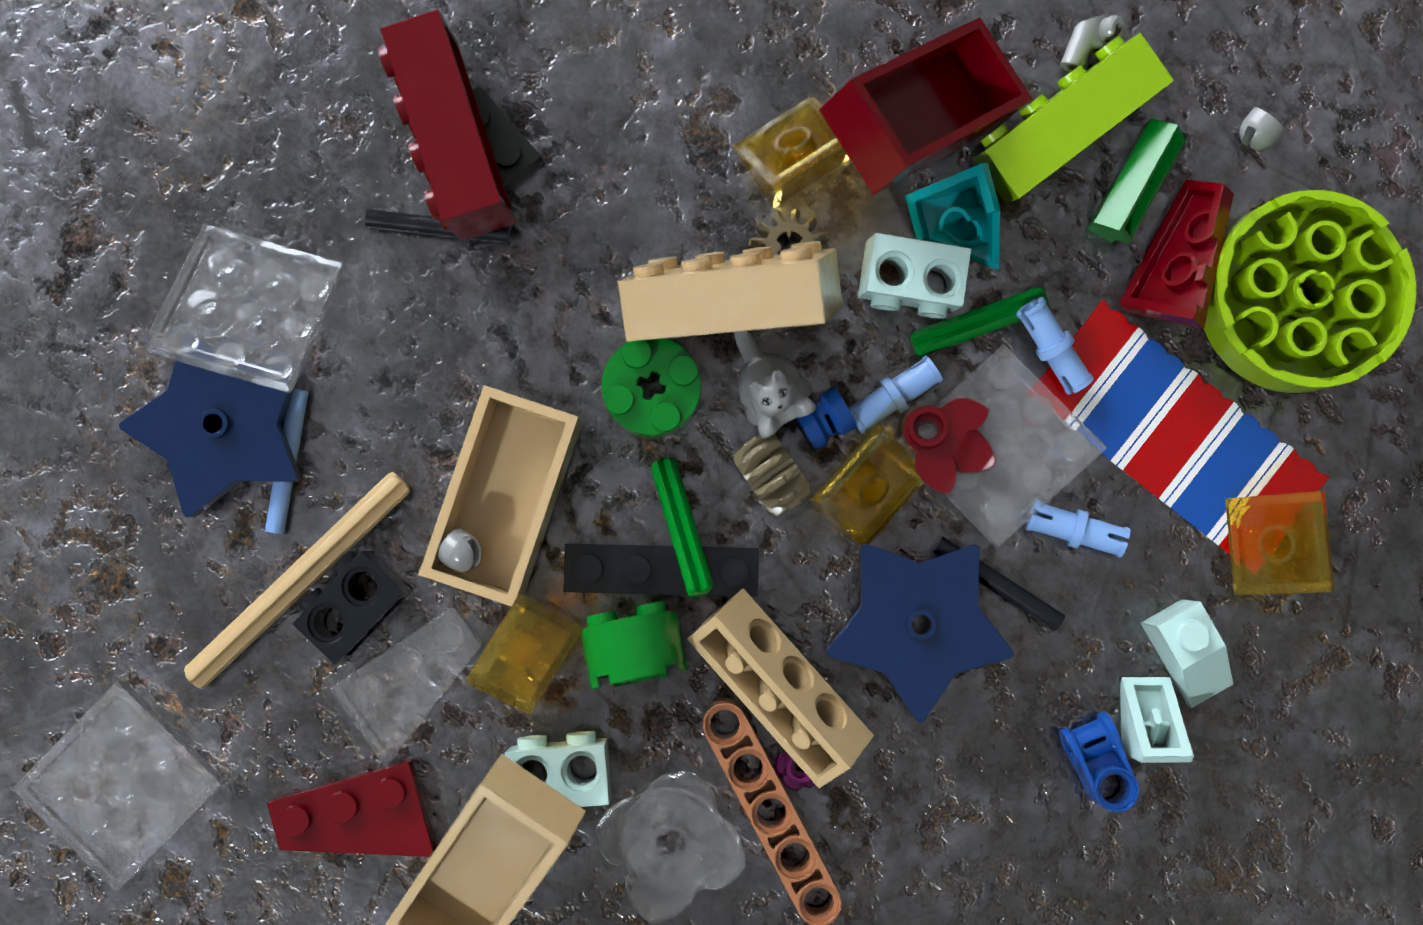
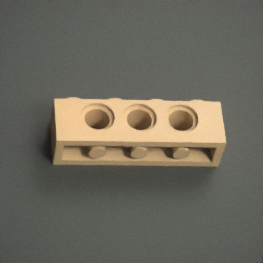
[687,588,874,788]

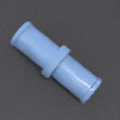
[1016,297,1094,395]
[848,355,943,435]
[1026,500,1131,558]

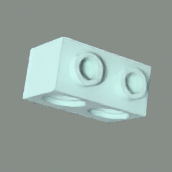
[858,233,971,319]
[505,731,612,807]

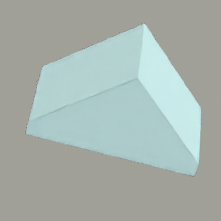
[1120,677,1194,763]

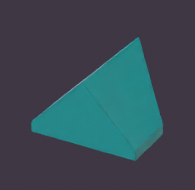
[905,163,1000,271]

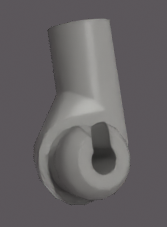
[1060,14,1126,72]

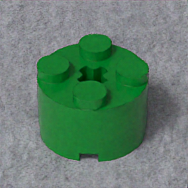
[602,338,701,439]
[580,602,688,690]

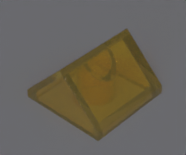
[733,95,850,208]
[808,424,924,546]
[1225,491,1335,595]
[465,594,582,715]

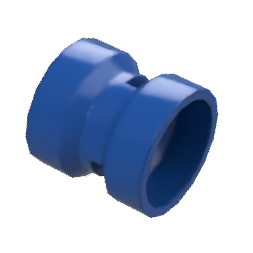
[794,386,857,452]

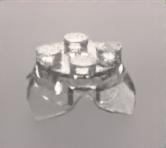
[595,771,745,924]

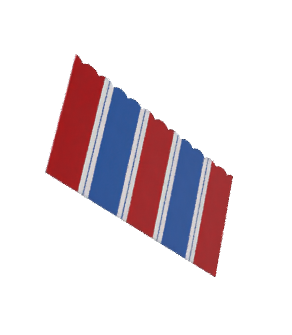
[1027,299,1330,574]

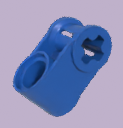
[1058,711,1139,813]

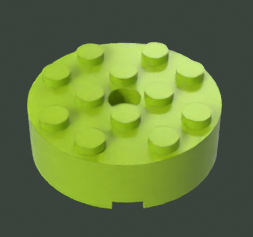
[1204,190,1416,393]

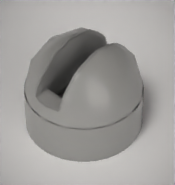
[1239,107,1285,151]
[438,528,482,572]

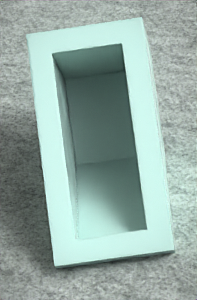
[1141,599,1233,708]

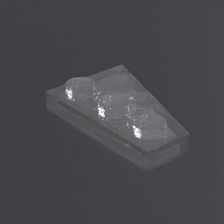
[330,603,482,768]

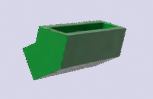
[1086,118,1186,244]

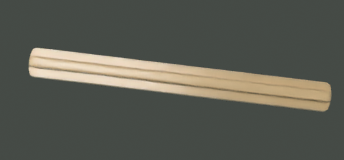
[184,472,410,689]

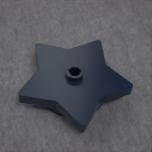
[119,332,301,518]
[826,544,1014,722]

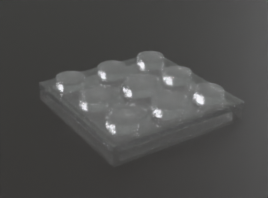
[144,224,344,394]
[897,344,1107,549]
[12,680,227,893]

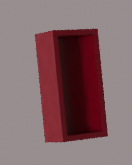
[378,9,516,242]
[819,17,1033,196]

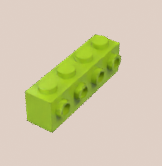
[973,32,1174,204]

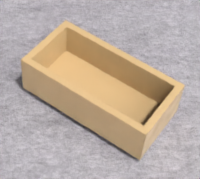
[618,241,843,342]
[418,385,584,607]
[385,753,586,925]

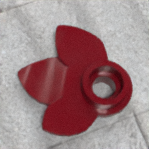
[903,398,996,495]

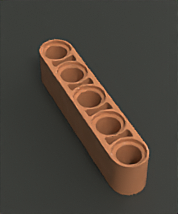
[703,697,842,925]

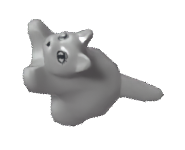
[734,330,816,438]

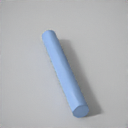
[265,389,309,534]

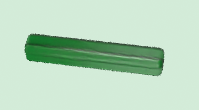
[910,287,1049,357]
[651,458,713,597]

